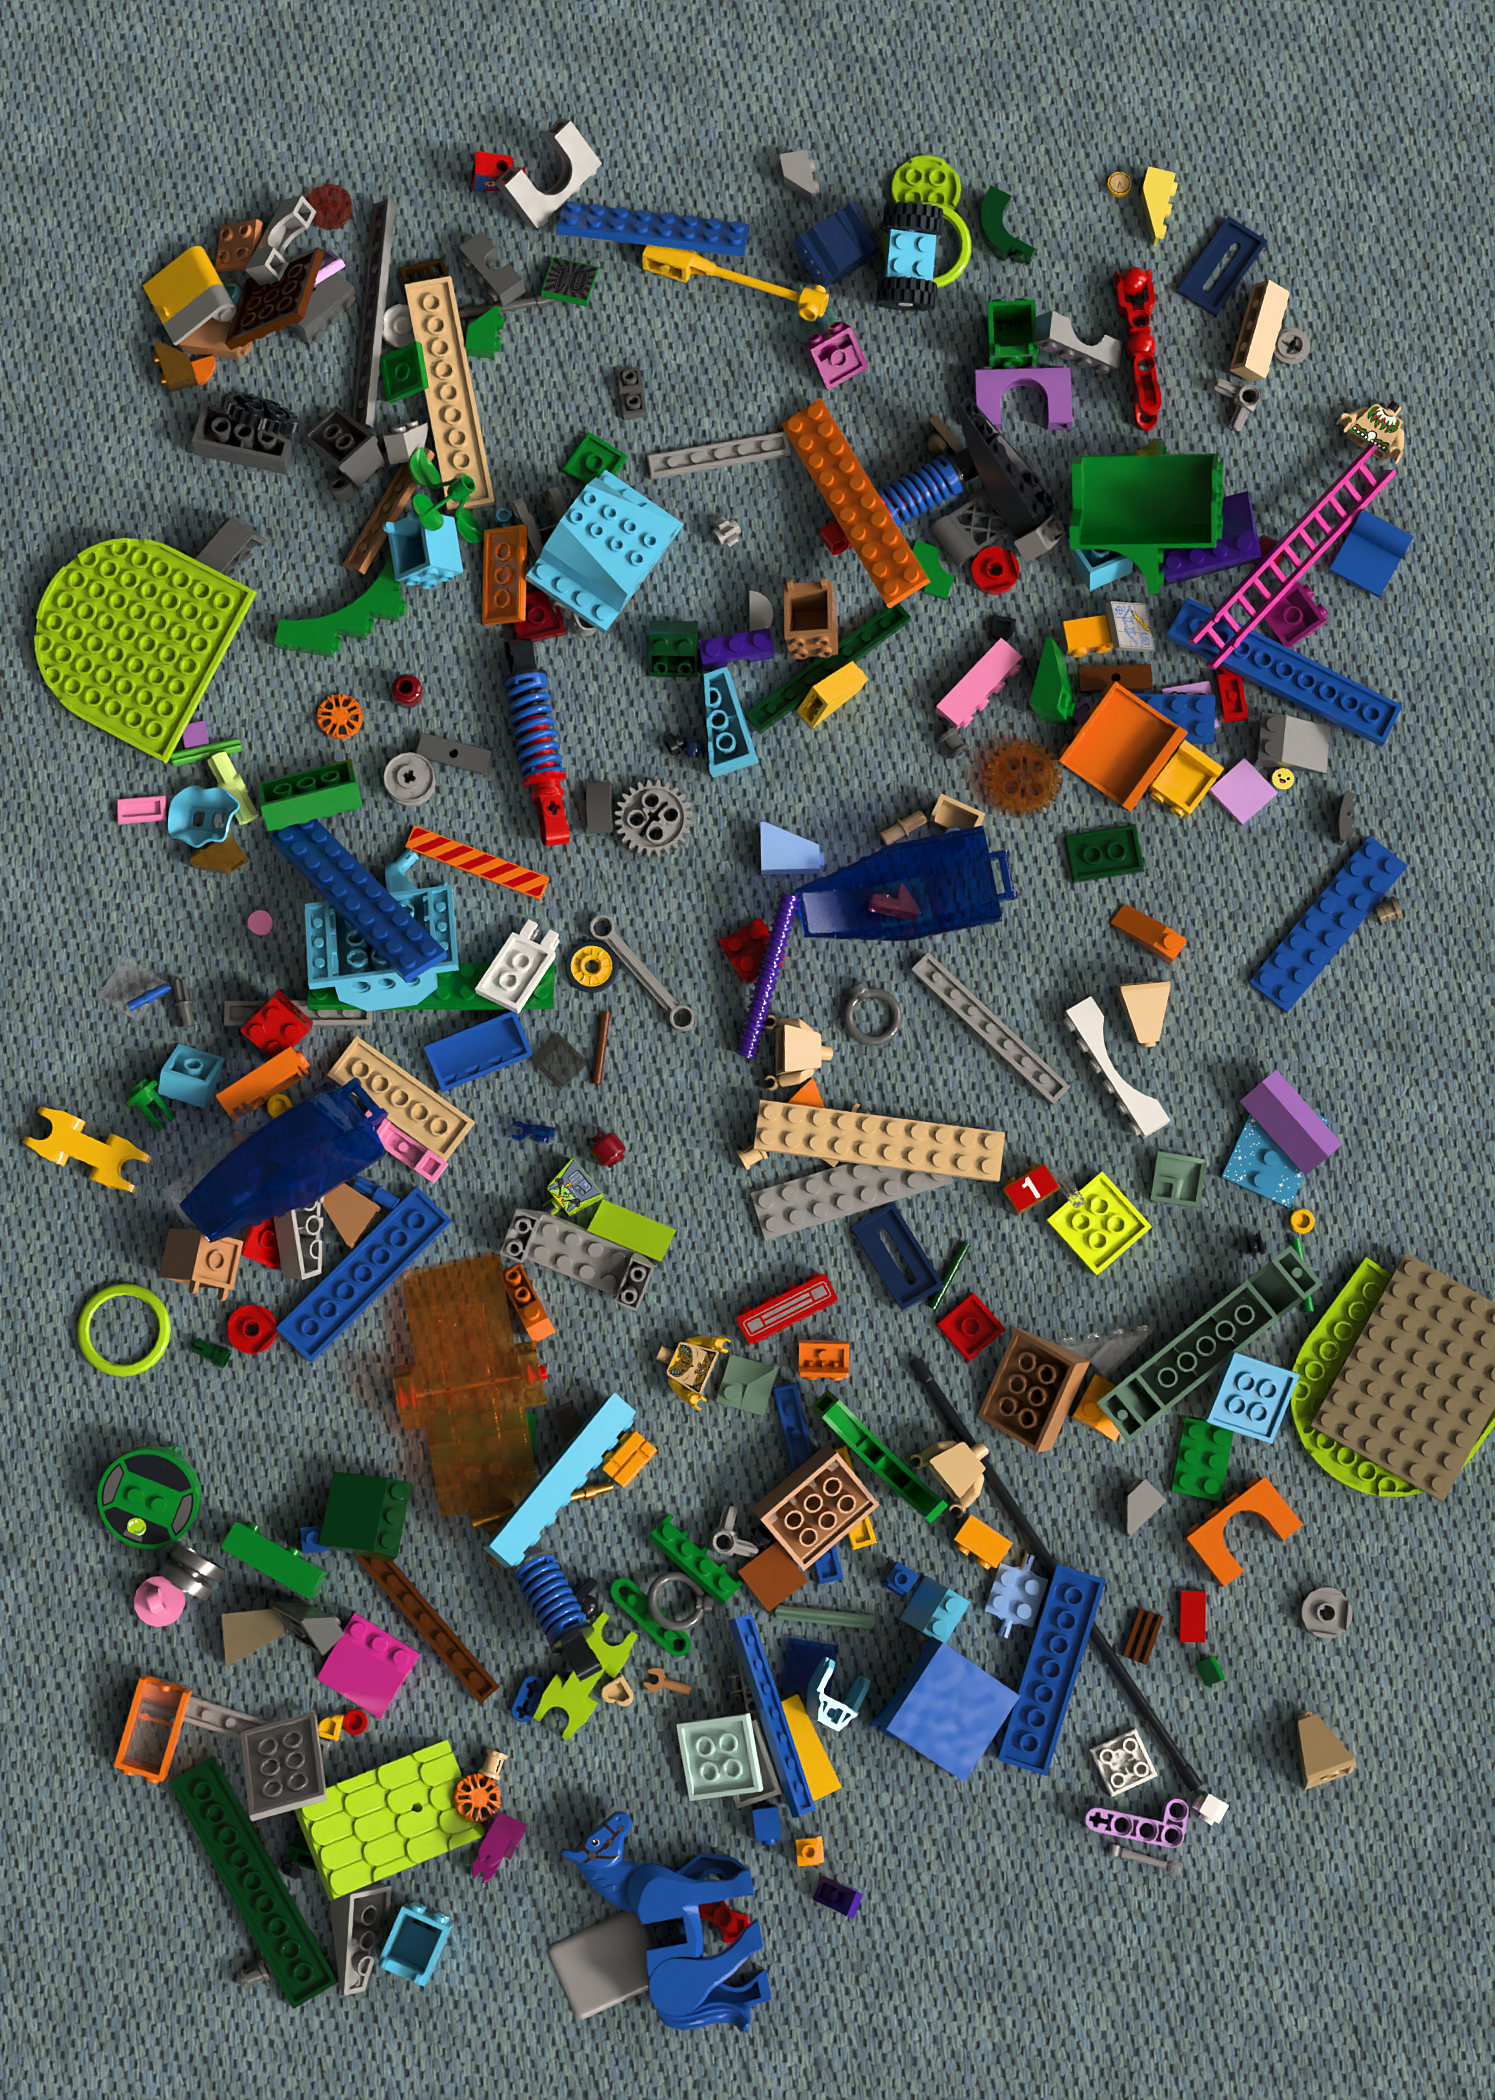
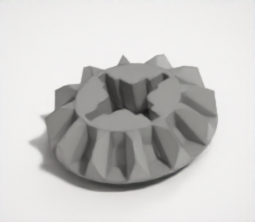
[1274,328,1310,366]

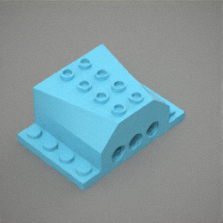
[525,470,684,634]
[305,885,459,1011]

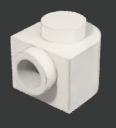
[1192,1791,1229,1825]

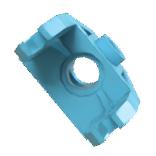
[806,1657,871,1731]

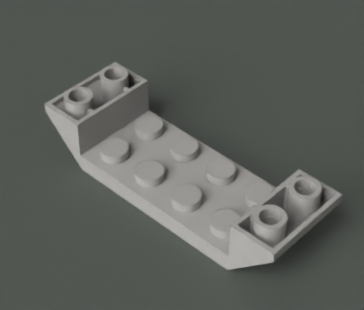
[499,1208,655,1311]

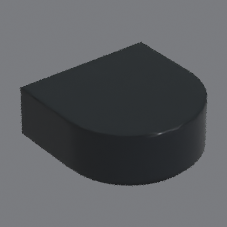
[990,615,1016,641]

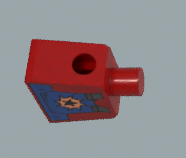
[471,151,526,192]

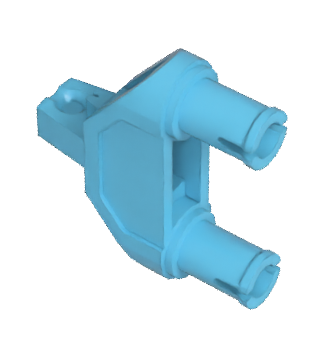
[385,848,454,893]

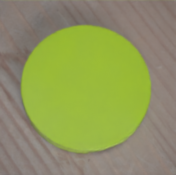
[891,155,961,220]

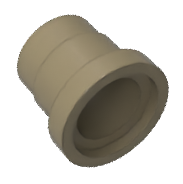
[1374,896,1403,923]

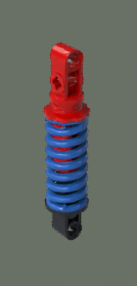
[502,638,570,847]

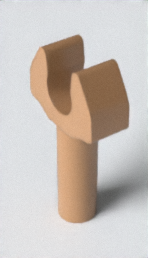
[643,1667,691,1695]

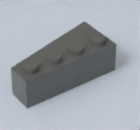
[191,400,293,475]
[192,515,267,578]

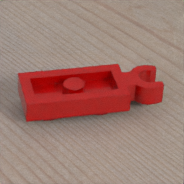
[1216,665,1248,722]

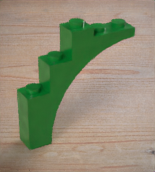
[275,550,407,658]
[810,1389,948,1524]

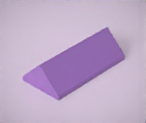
[1240,1070,1342,1176]

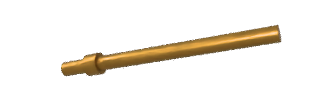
[469,1481,613,1530]

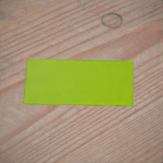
[587,1199,676,1262]

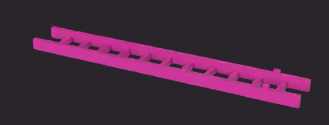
[1187,444,1397,669]

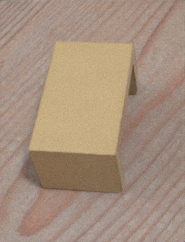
[930,794,985,841]

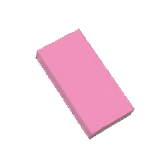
[116,796,167,824]

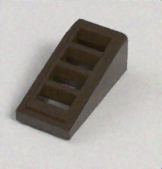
[396,258,449,296]

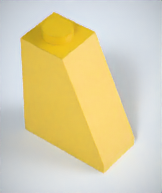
[797,661,868,729]

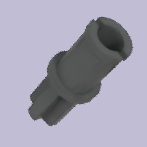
[172,979,195,1028]

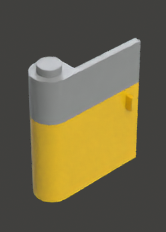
[143,246,236,346]

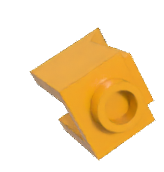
[795,1836,824,1866]

